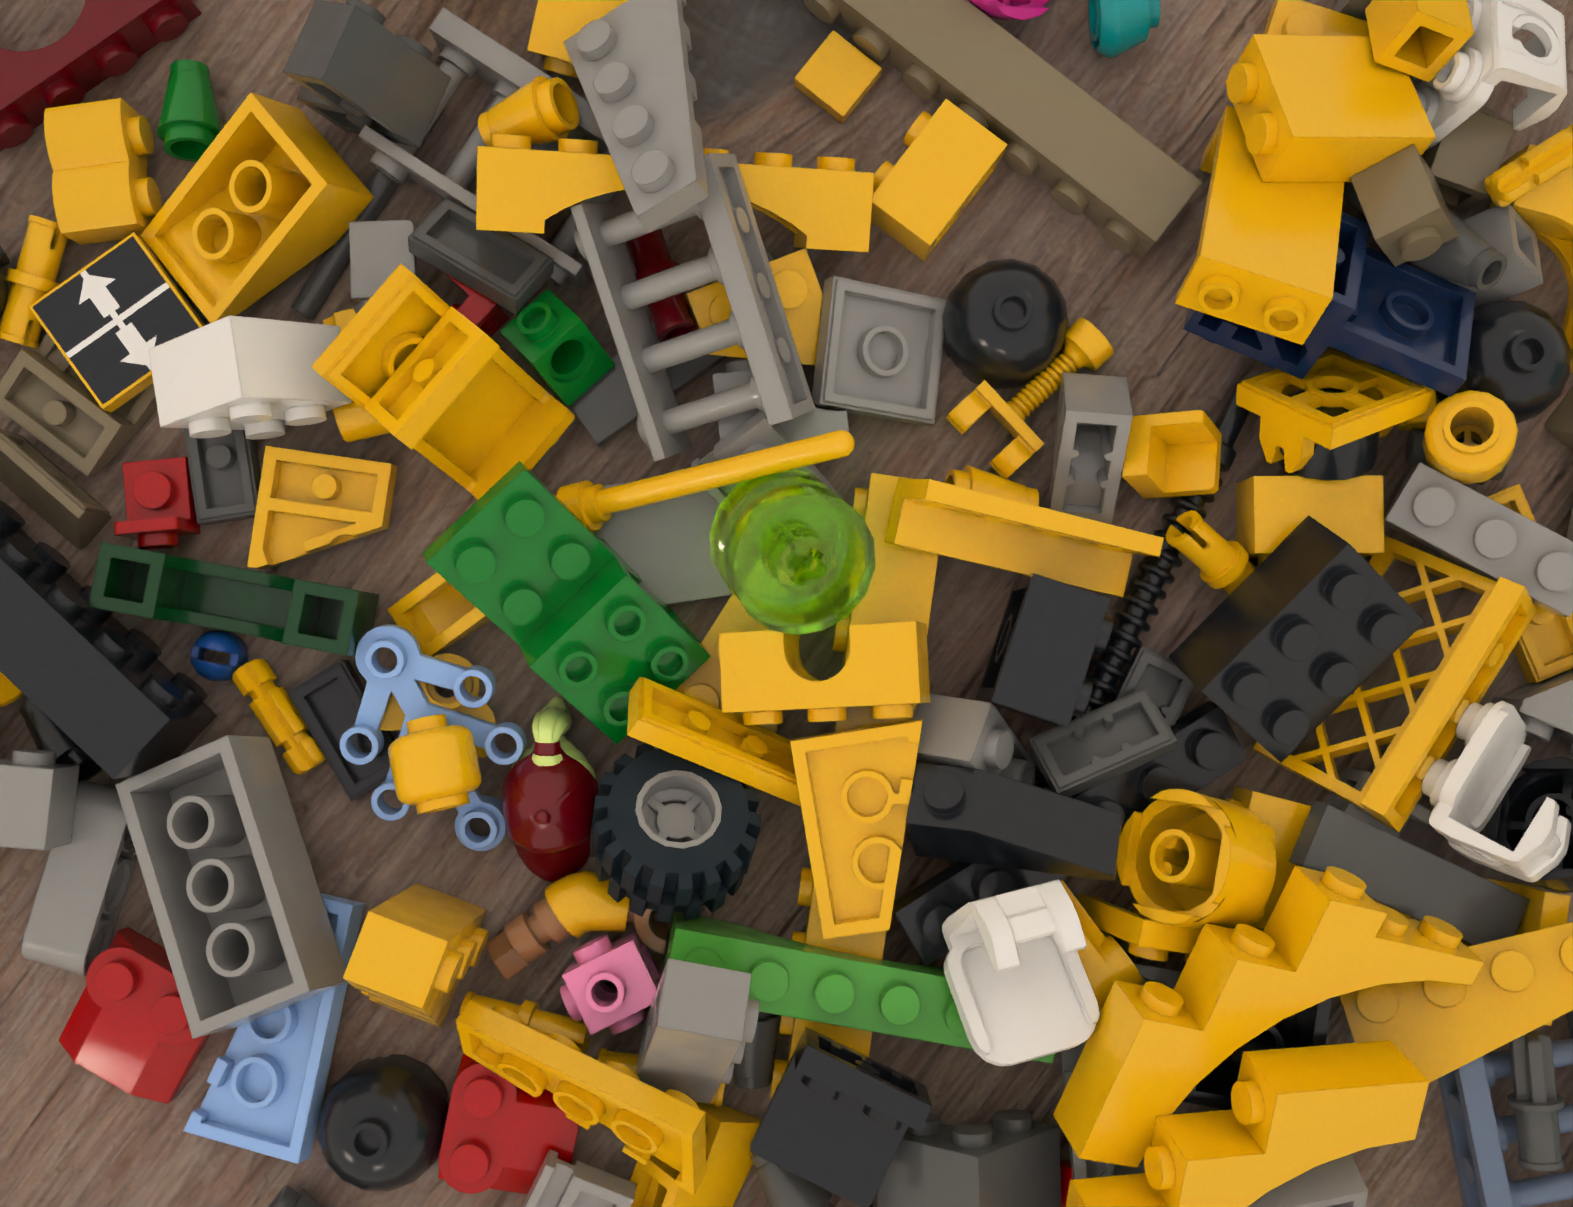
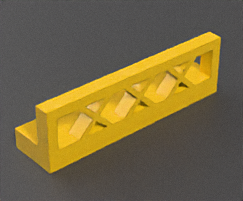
[884,478,1164,597]

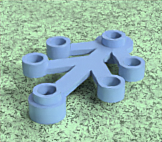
[340,624,527,851]

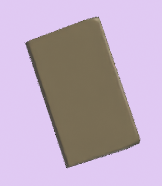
[0,429,112,549]

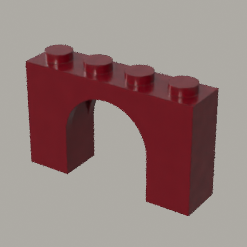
[0,0,202,152]

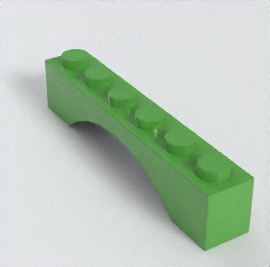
[662,912,1055,1064]

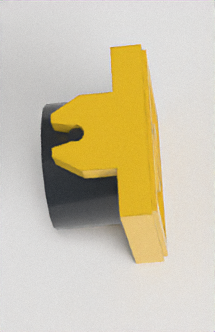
[1236,349,1432,481]

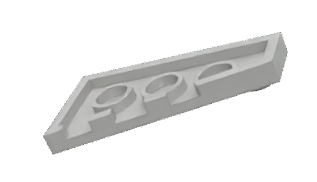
[564,0,709,233]

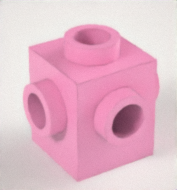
[560,931,661,1035]

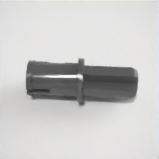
[1507,1031,1565,1172]

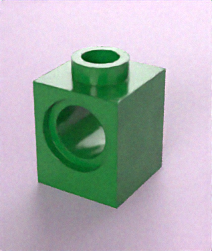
[500,288,615,407]

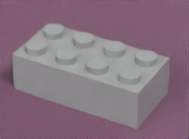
[115,735,347,1039]

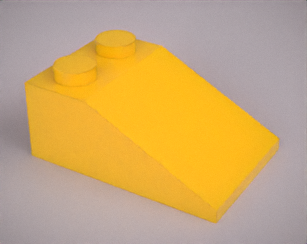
[140,92,374,323]

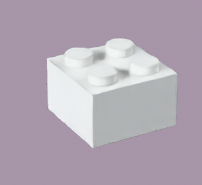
[148,315,352,440]

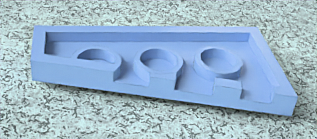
[183,893,365,1164]

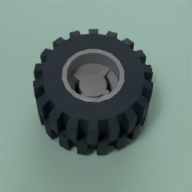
[590,743,761,922]

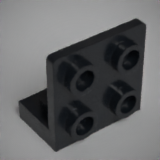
[750,1027,932,1207]

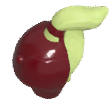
[502,696,599,882]

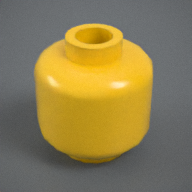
[1422,390,1518,485]
[388,714,482,815]

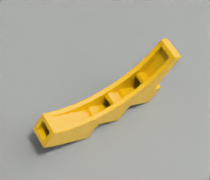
[1053,865,1484,1168]
[1066,1040,1430,1207]

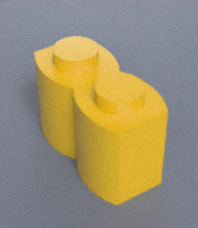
[44,98,162,245]

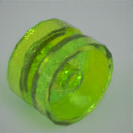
[709,469,875,635]

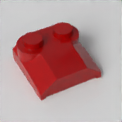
[58,927,211,1104]
[438,1053,580,1194]

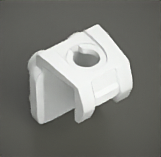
[1409,0,1567,150]
[1421,701,1571,883]
[942,879,1100,1066]

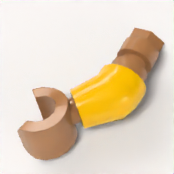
[486,870,705,980]

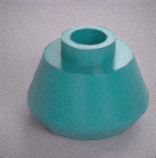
[1088,0,1160,58]

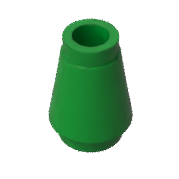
[157,59,222,162]

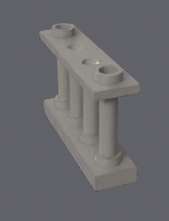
[358,7,615,289]
[570,153,816,462]

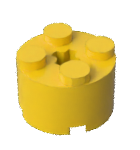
[1117,789,1277,930]

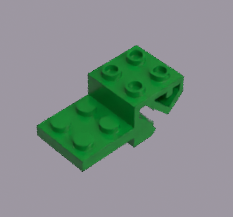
[423,461,711,744]

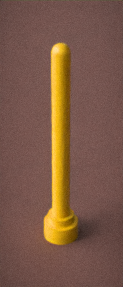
[556,430,855,531]

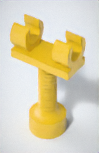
[946,317,1114,479]

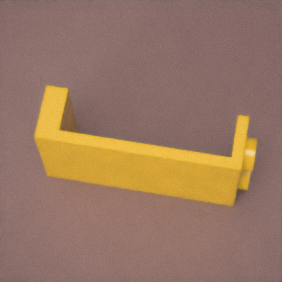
[1175,105,1345,345]

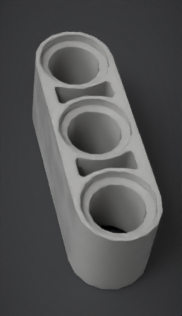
[22,780,137,976]

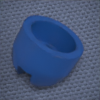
[190,630,248,681]

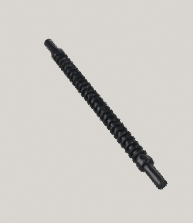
[1035,382,1250,792]

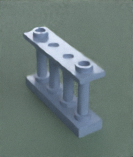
[1438,1010,1573,1207]

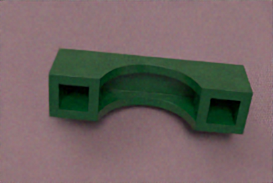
[88,542,380,656]

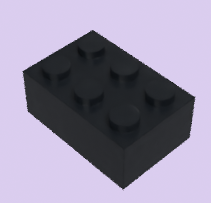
[1168,515,1425,763]

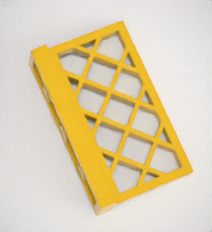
[1253,536,1536,833]

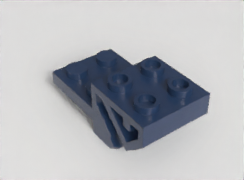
[1183,212,1476,397]

